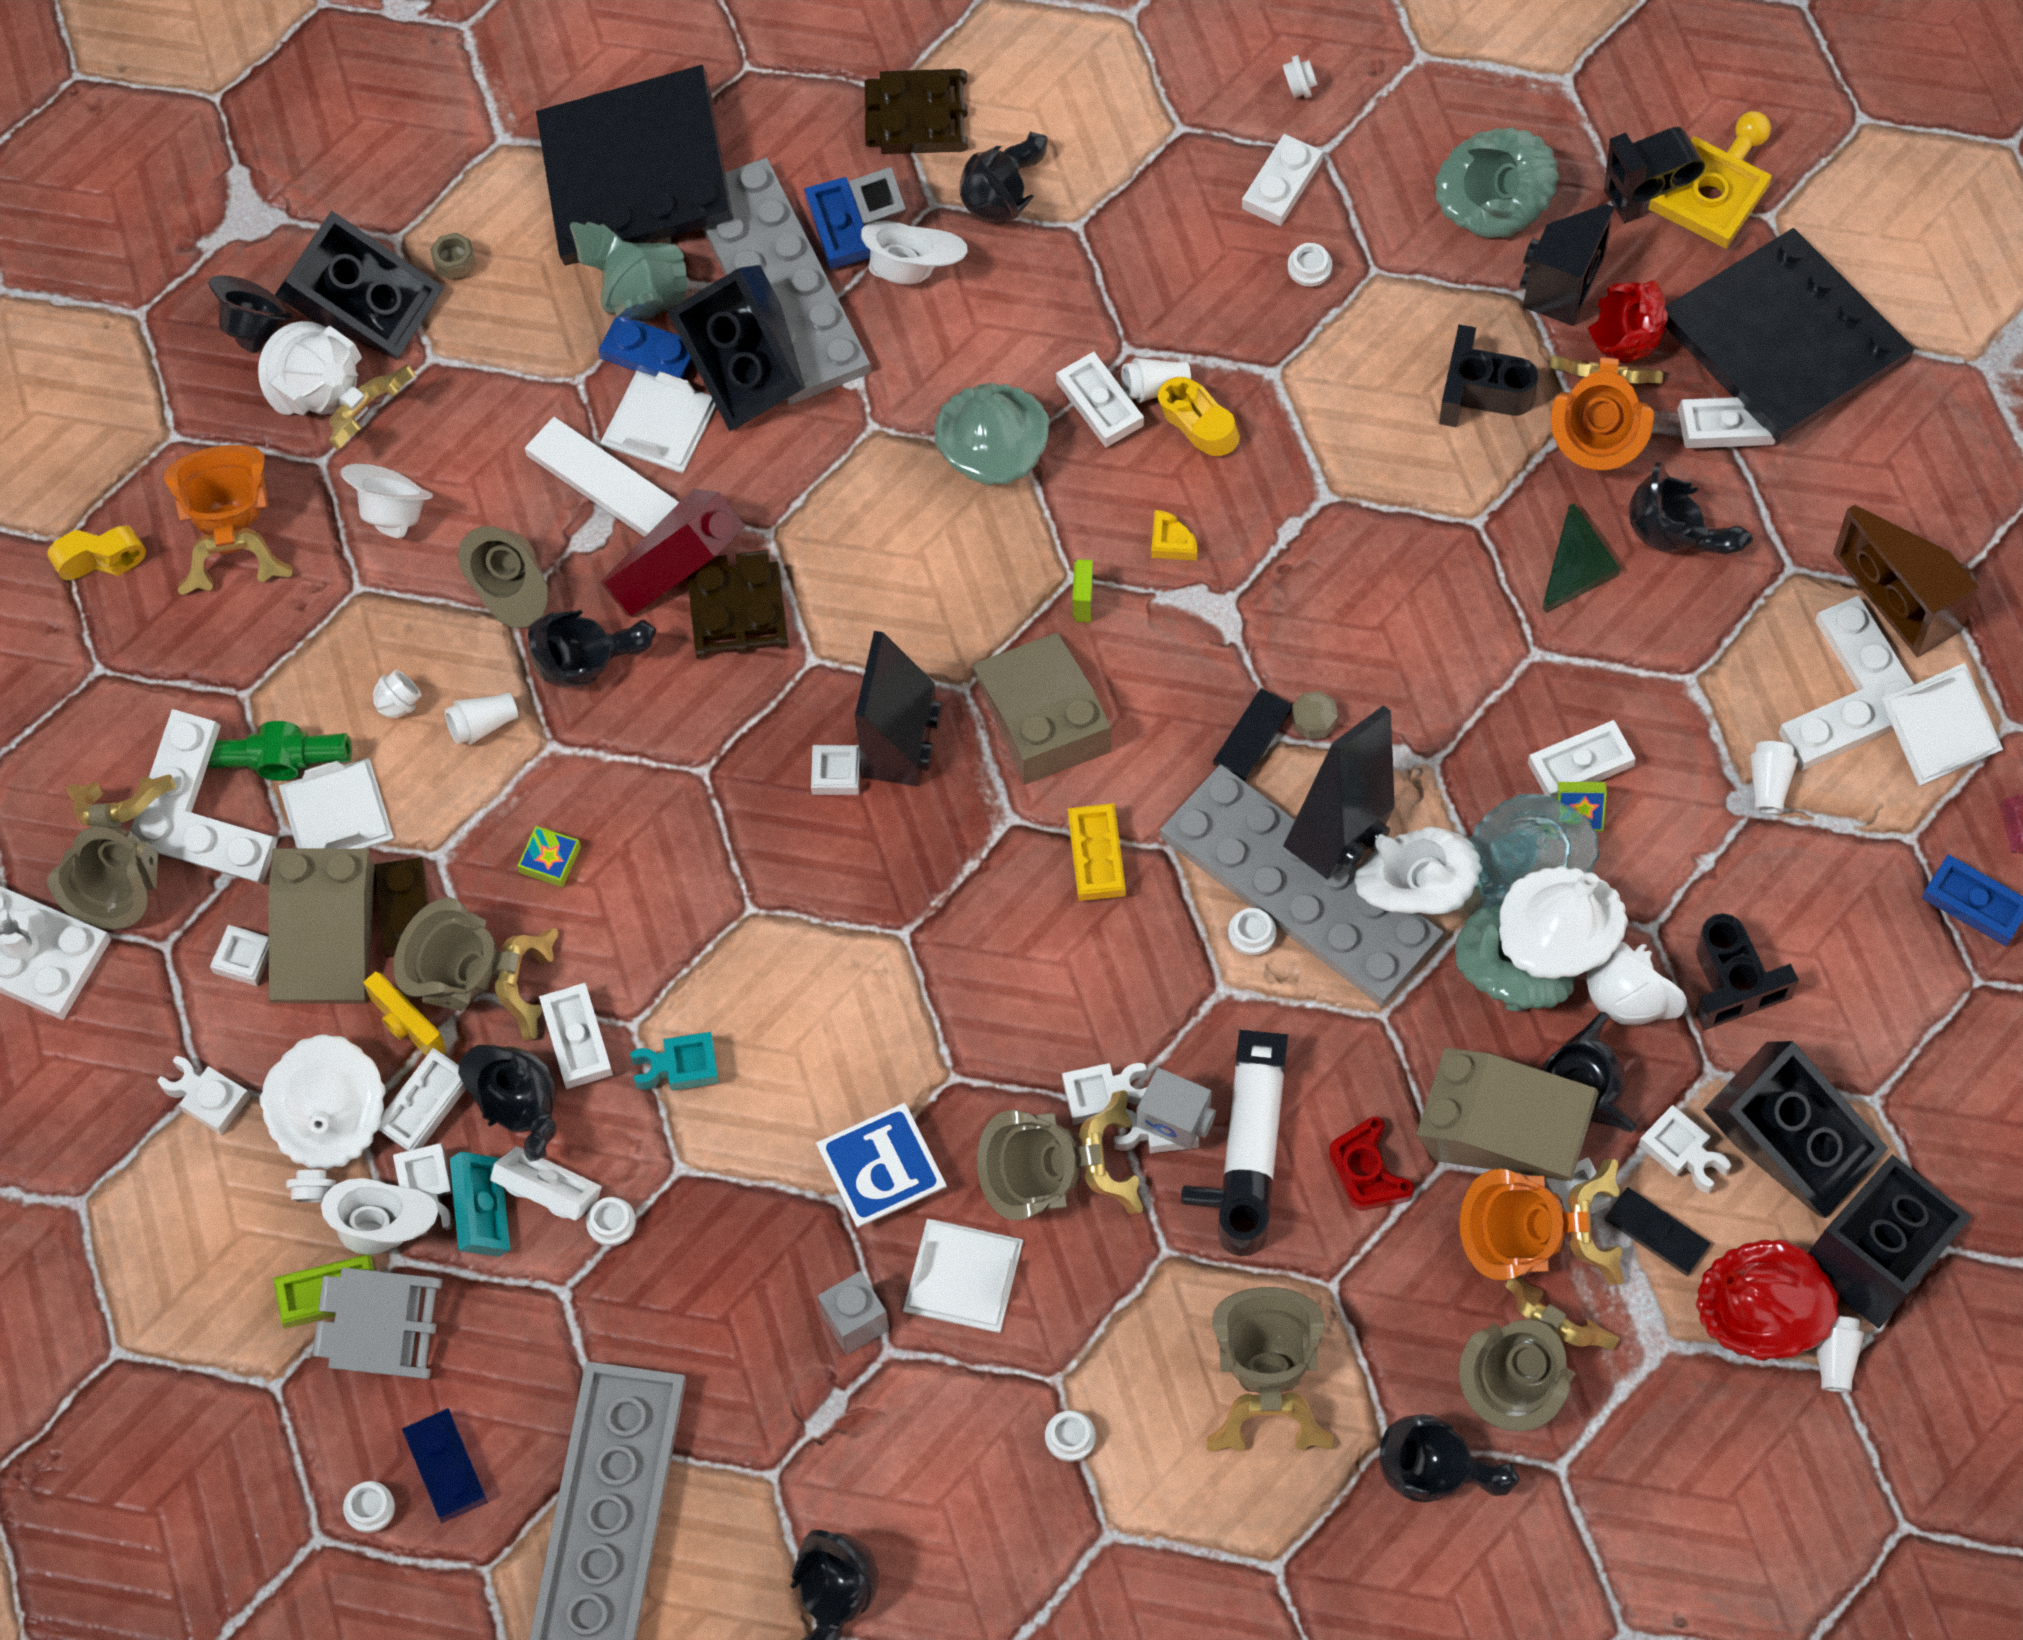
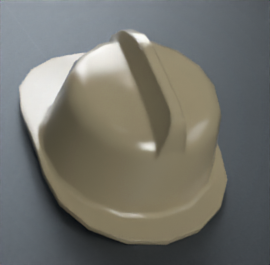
[457,526,549,628]

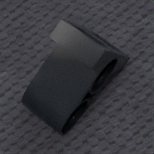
[1604,127,1705,224]
[1439,324,1538,427]
[1695,913,1799,1031]

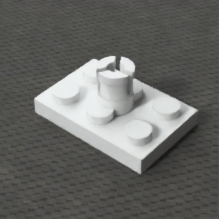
[0,886,111,1020]

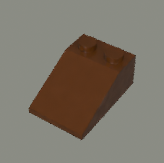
[1833,505,1979,658]

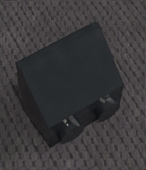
[1519,204,1615,326]

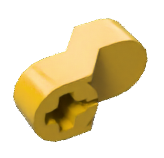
[1157,377,1240,456]
[47,525,146,580]

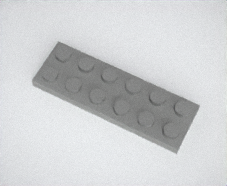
[702,157,871,405]
[1160,764,1444,1008]
[529,1361,686,1640]

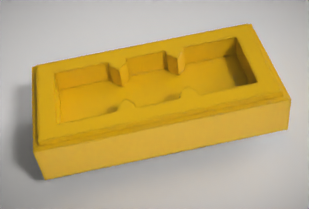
[1067,803,1126,901]
[363,971,447,1056]

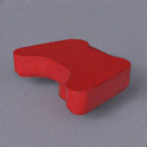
[1328,1116,1415,1211]

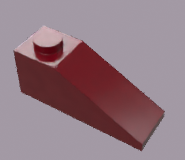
[600,489,745,617]

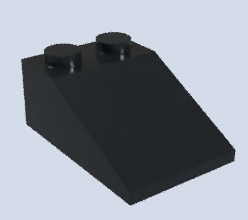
[275,210,444,360]
[667,265,805,431]
[855,631,943,787]
[1283,705,1395,880]
[1703,1041,1888,1218]
[1808,1154,1971,1329]

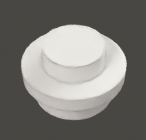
[1283,55,1318,99]
[1288,243,1332,287]
[1228,908,1276,955]
[286,1170,336,1203]
[586,1197,636,1246]
[1045,1411,1096,1462]
[343,1481,395,1533]

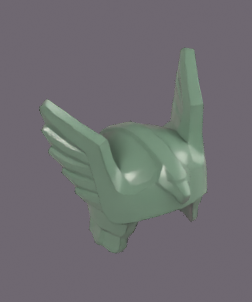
[569,221,688,320]

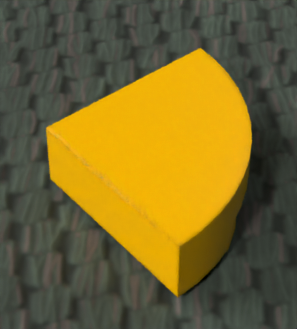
[1151,510,1197,561]

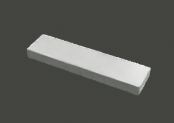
[525,417,679,537]

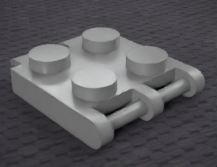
[312,1268,442,1379]

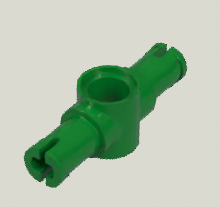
[208,721,352,781]

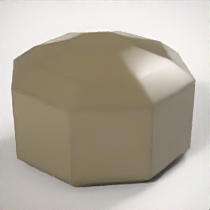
[430,233,476,280]
[1292,691,1338,740]

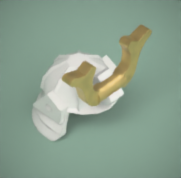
[258,321,416,450]

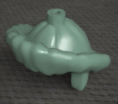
[1435,127,1559,238]
[934,383,1050,486]
[1455,905,1576,1011]

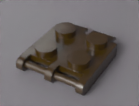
[864,69,969,154]
[687,550,789,659]

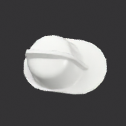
[861,221,968,285]
[340,464,433,539]
[321,1178,438,1255]

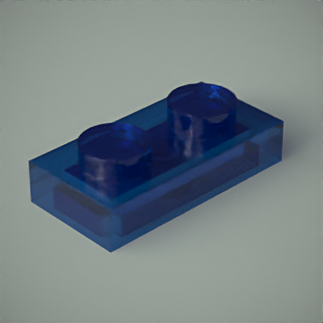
[402,1408,489,1524]

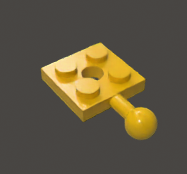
[1648,111,1772,249]

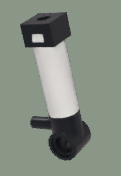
[1181,1029,1288,1256]

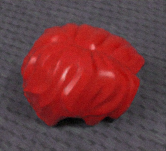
[1587,280,1668,363]

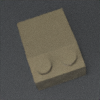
[971,632,1111,785]
[268,848,377,1004]
[1416,1047,1599,1181]

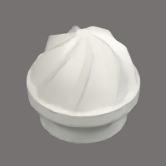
[373,669,422,718]

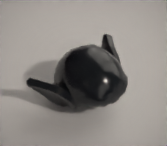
[1541,1012,1637,1133]

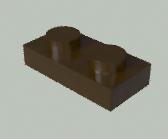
[375,857,429,958]

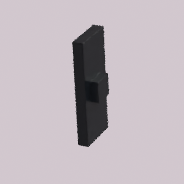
[1213,688,1292,782]
[1604,1187,1710,1276]

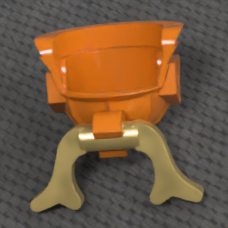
[1550,355,1664,470]
[164,445,293,595]
[1459,1159,1624,1285]

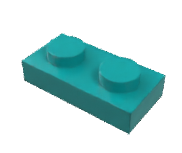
[450,1151,510,1257]

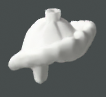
[1354,827,1482,915]
[1499,866,1628,979]
[260,1034,385,1170]

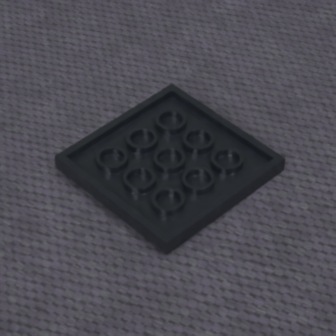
[536,64,734,266]
[1665,227,1915,443]

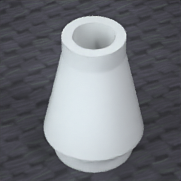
[1121,358,1191,403]
[444,692,518,745]
[1750,741,1798,815]
[1816,1316,1864,1392]

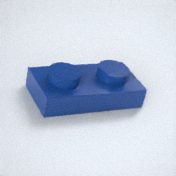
[804,177,870,269]
[598,316,694,380]
[1922,854,2023,947]

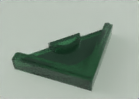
[1542,503,1620,613]

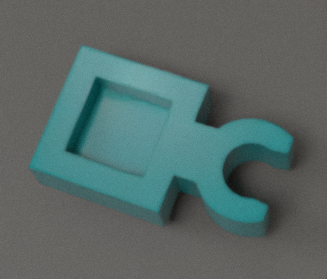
[630,1032,719,1091]

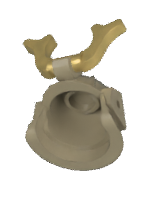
[47,774,176,930]
[393,897,558,1041]
[977,1090,1143,1220]
[1459,1276,1620,1431]
[1206,1287,1334,1452]

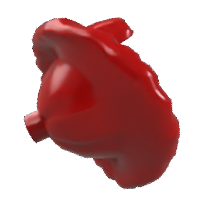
[1695,1239,1839,1361]

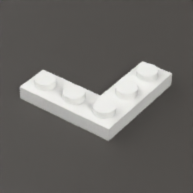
[1779,595,1914,771]
[131,709,278,885]

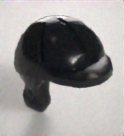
[959,131,1048,223]
[1629,462,1753,554]
[528,609,656,688]
[458,1045,557,1162]
[1380,1414,1520,1502]
[790,1530,878,1640]

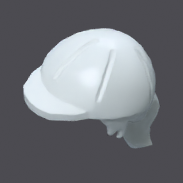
[1587,914,1687,1026]

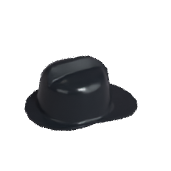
[208,275,293,353]

